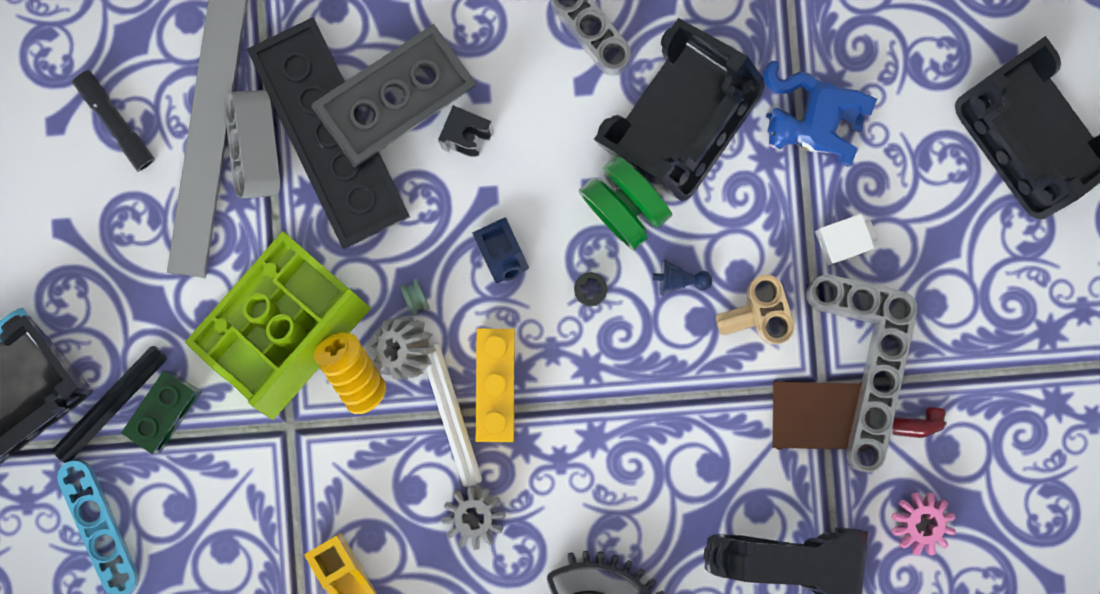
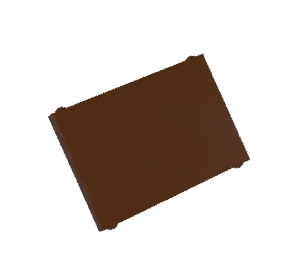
[772,380,870,451]

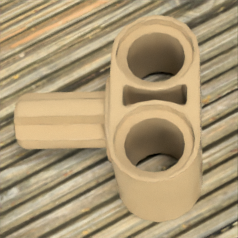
[716,274,794,345]

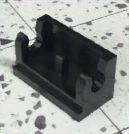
[438,105,494,157]

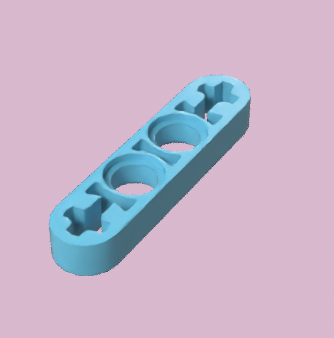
[57,460,139,594]

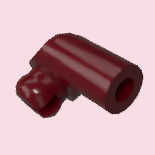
[893,407,947,438]

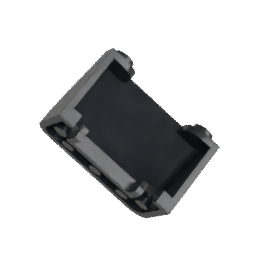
[594,18,765,201]
[955,36,1100,220]
[0,315,93,465]

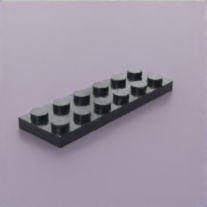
[247,17,410,249]

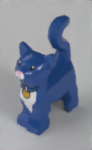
[764,61,877,167]

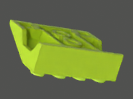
[184,231,371,420]

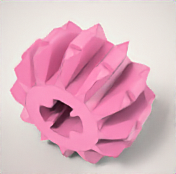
[891,492,956,556]

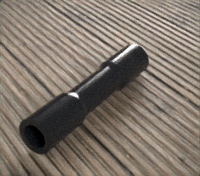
[72,70,155,172]

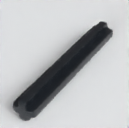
[53,346,167,463]

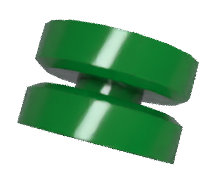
[578,155,672,251]

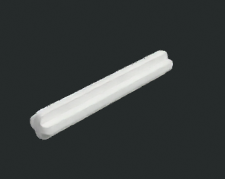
[426,343,482,487]

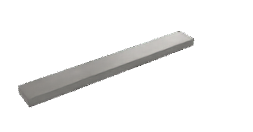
[167,0,248,278]

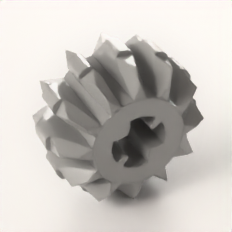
[370,316,436,380]
[442,485,506,550]

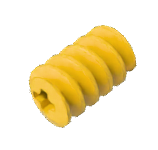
[313,332,387,414]

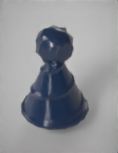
[652,259,713,296]

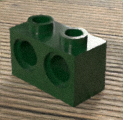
[121,370,202,454]

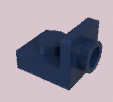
[472,217,529,283]

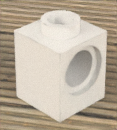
[815,214,877,266]

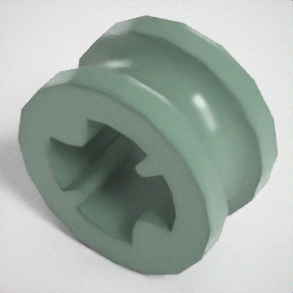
[400,279,430,316]

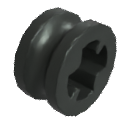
[574,272,607,307]

